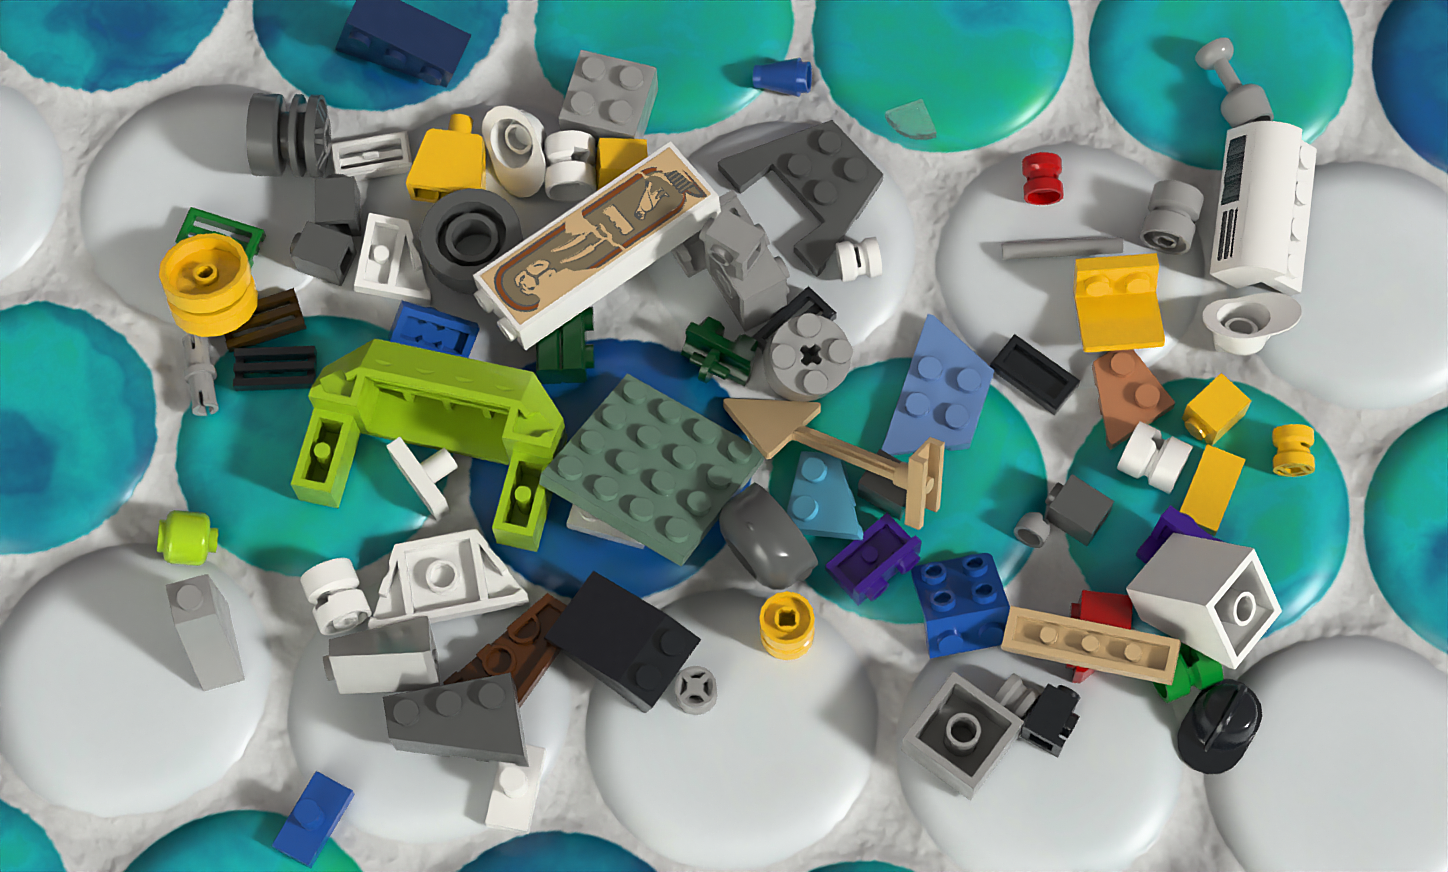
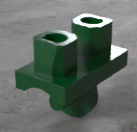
[681,317,758,386]

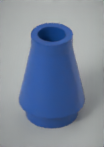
[753,58,812,97]

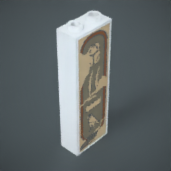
[473,141,721,350]

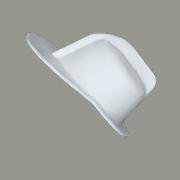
[482,105,546,198]
[1202,292,1302,356]

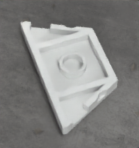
[368,529,530,630]

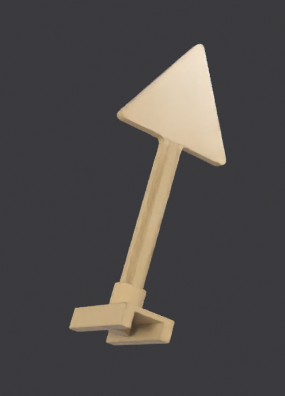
[723,398,945,530]

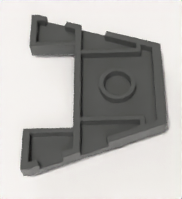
[718,120,883,277]

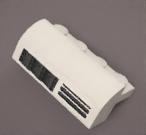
[1210,121,1317,296]

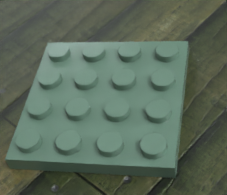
[539,373,764,567]

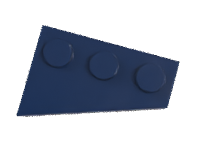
[335,0,471,88]

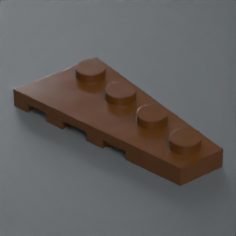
[443,593,567,708]

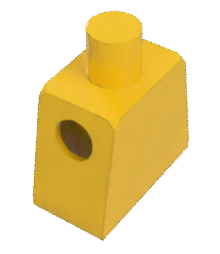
[406,114,486,203]

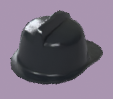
[1177,679,1262,774]

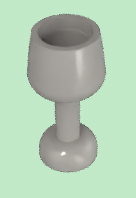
[1195,38,1274,128]

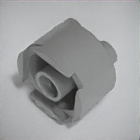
[763,313,853,402]

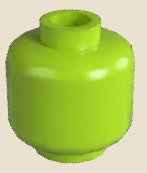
[157,510,218,566]

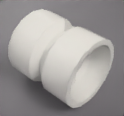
[544,130,597,203]
[1117,421,1193,494]
[300,558,372,635]

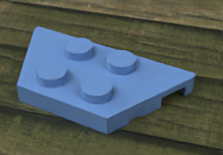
[882,314,994,457]

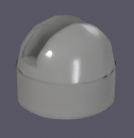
[1014,512,1050,548]

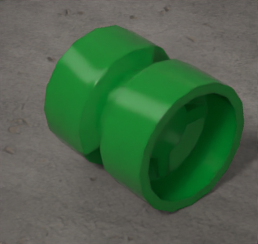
[1153,642,1223,703]

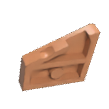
[1092,349,1175,450]

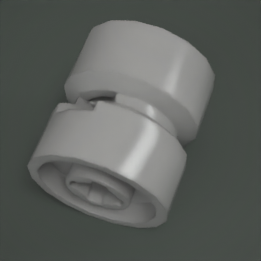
[1139,180,1204,255]

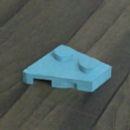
[787,451,864,540]

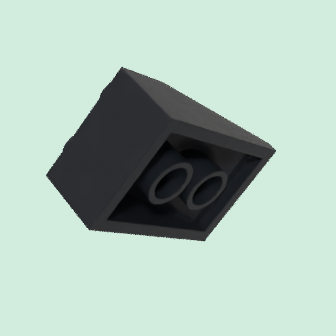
[543,571,701,713]

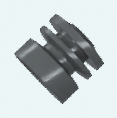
[246,93,331,178]

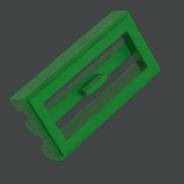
[175,207,266,268]

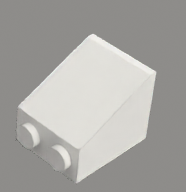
[1126,533,1282,669]

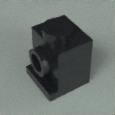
[1020,683,1081,758]

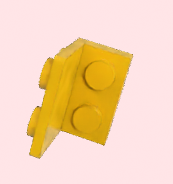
[1073,253,1165,352]

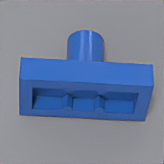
[388,300,480,358]
[272,771,355,869]

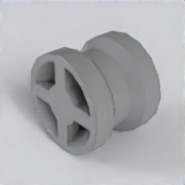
[674,666,718,715]
[993,673,1042,720]

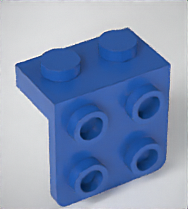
[911,553,1010,659]

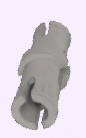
[182,334,219,416]

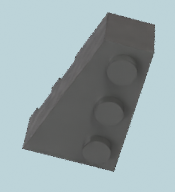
[383,673,529,767]

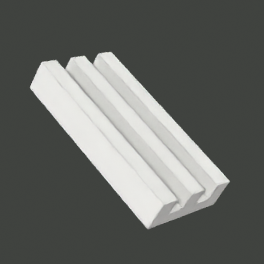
[330,131,413,181]

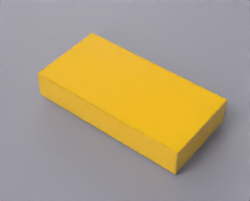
[1179,444,1246,536]

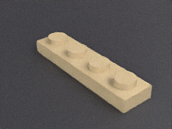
[1001,606,1181,685]

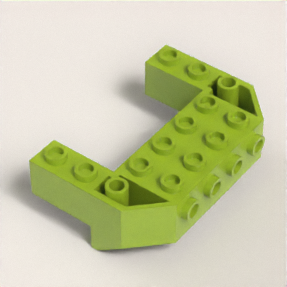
[291,338,568,552]

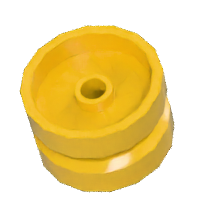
[159,233,258,337]

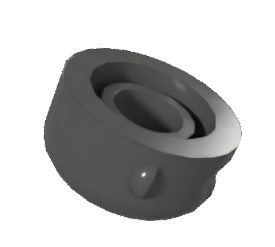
[418,188,524,294]
[719,482,818,590]

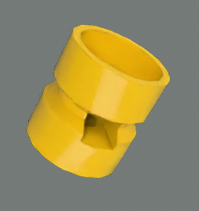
[759,591,815,660]

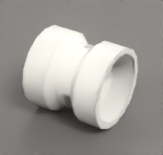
[836,237,882,282]

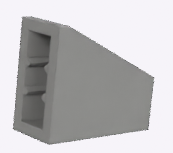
[166,574,245,691]
[323,616,440,694]

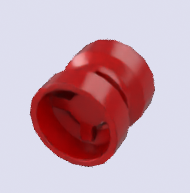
[1022,152,1064,205]

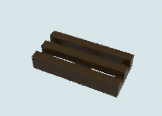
[224,288,307,353]

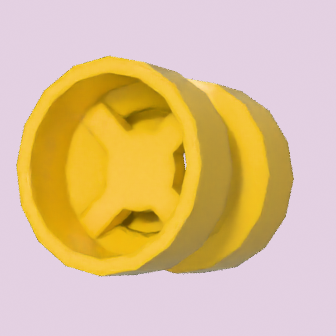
[1272,424,1315,477]

